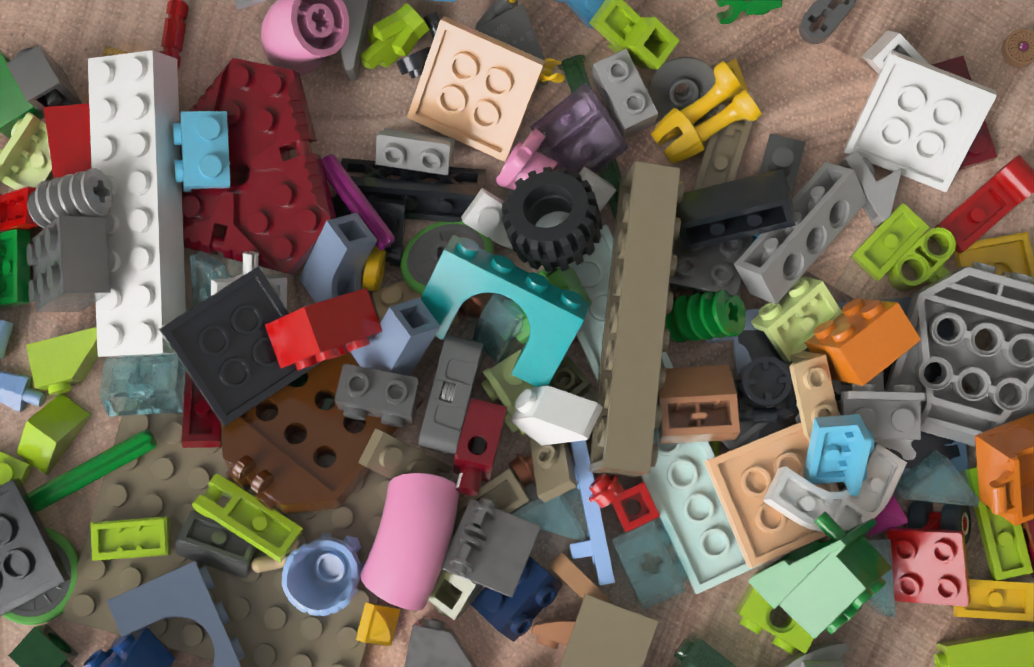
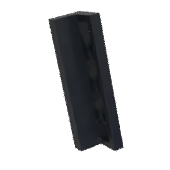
[336,158,486,222]

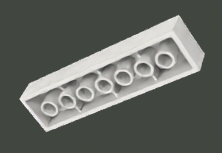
[88,50,186,357]

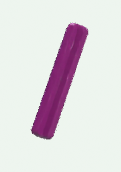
[322,154,395,250]

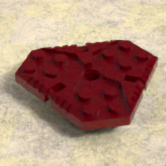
[179,58,336,275]

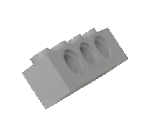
[734,162,867,305]

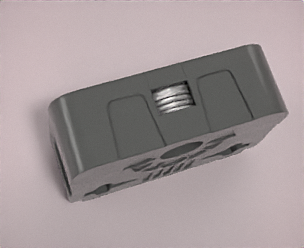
[418,334,485,456]

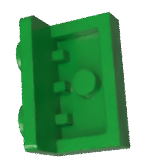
[0,229,30,308]

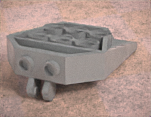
[884,262,1034,447]

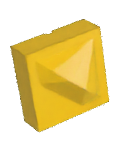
[356,602,401,646]

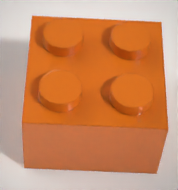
[804,298,921,386]

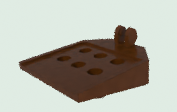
[221,352,423,514]

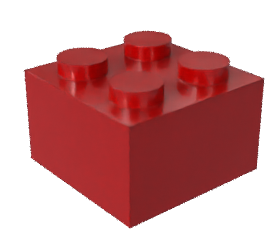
[265,288,383,370]

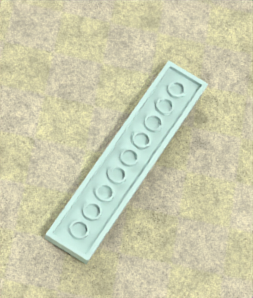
[569,224,764,594]

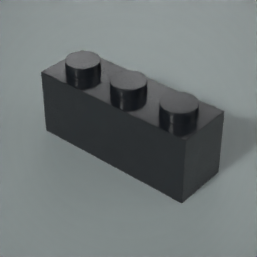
[676,168,796,251]

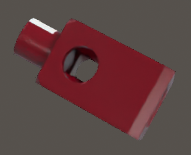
[453,398,507,496]

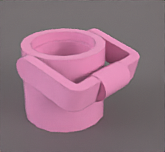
[496,128,559,190]

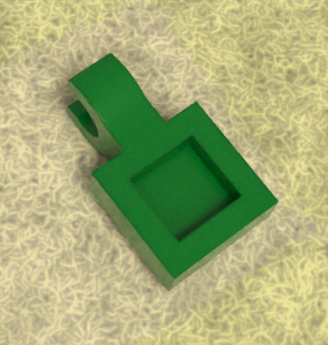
[715,0,782,24]

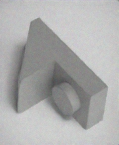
[839,151,902,228]

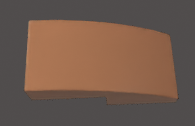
[531,619,576,649]

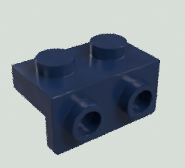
[470,555,562,642]

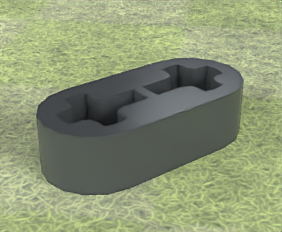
[799,0,856,44]

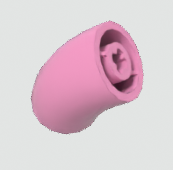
[261,0,349,75]
[360,473,460,611]

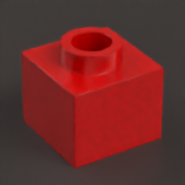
[611,482,660,532]

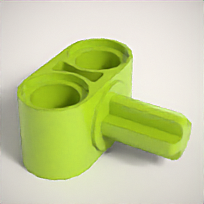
[888,227,956,291]

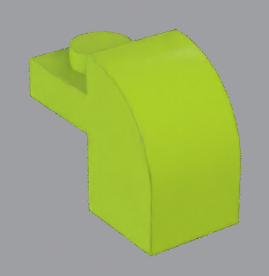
[589,0,680,69]

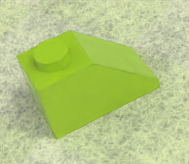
[26,327,98,395]

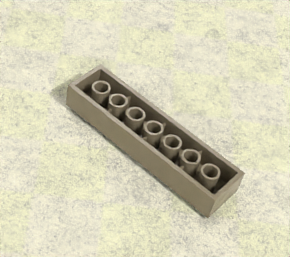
[589,161,684,477]

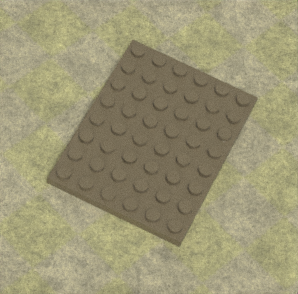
[61,401,392,667]

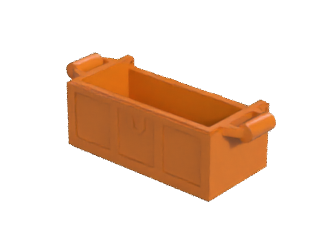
[975,413,1034,526]

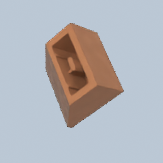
[657,365,740,444]

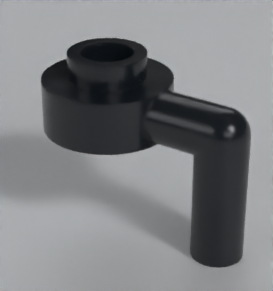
[396,12,440,79]

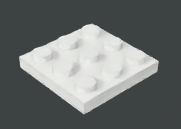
[844,50,997,192]

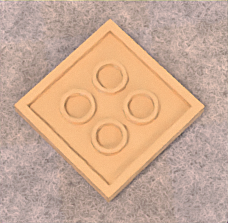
[407,16,546,162]
[704,422,840,568]

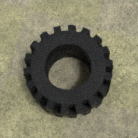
[501,167,603,272]

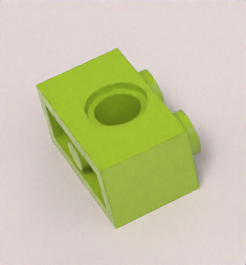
[734,573,814,655]

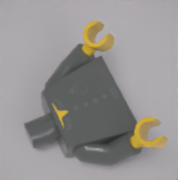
[475,0,564,90]

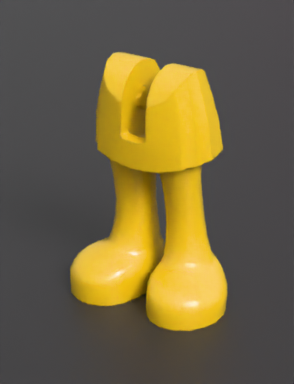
[650,61,763,164]

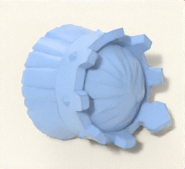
[282,533,365,616]

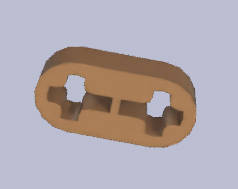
[548,552,613,603]

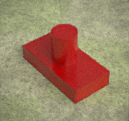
[0,186,39,233]

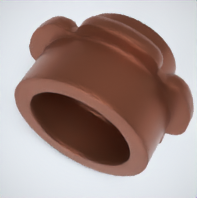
[508,453,536,488]

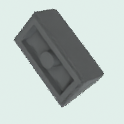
[175,510,258,578]

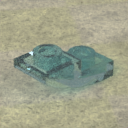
[473,293,524,364]

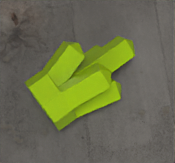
[360,3,430,70]

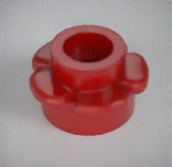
[589,473,624,508]

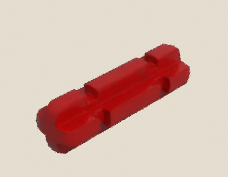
[160,0,189,70]

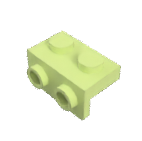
[0,112,53,190]

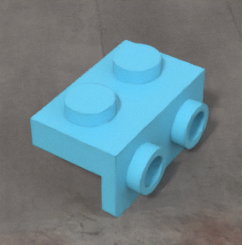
[173,111,230,192]
[803,414,874,496]

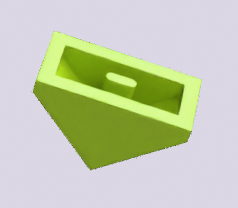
[16,394,92,475]

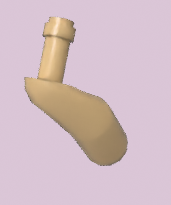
[251,539,300,573]

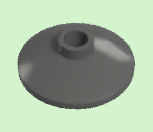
[648,57,716,125]

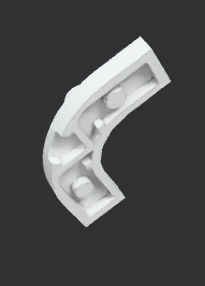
[461,167,616,249]
[763,443,907,532]

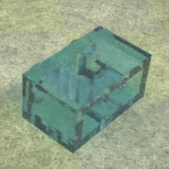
[99,354,185,417]
[610,520,688,610]

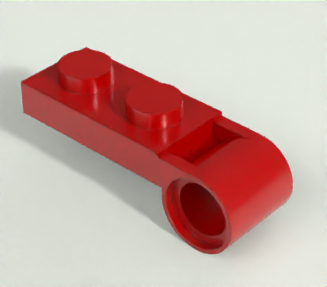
[935,154,1034,254]

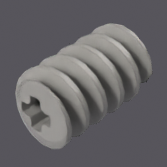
[27,168,113,228]

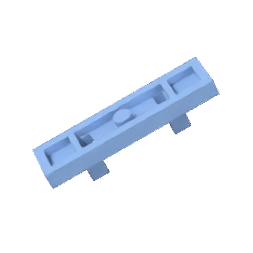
[570,440,615,586]

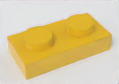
[953,579,1034,622]

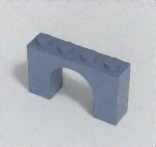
[298,213,441,376]
[106,561,245,667]

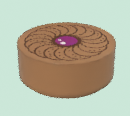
[1001,29,1034,68]

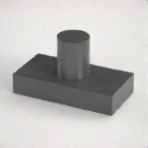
[759,134,806,196]

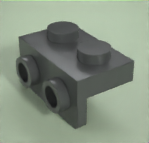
[335,364,419,428]

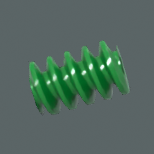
[664,290,746,343]

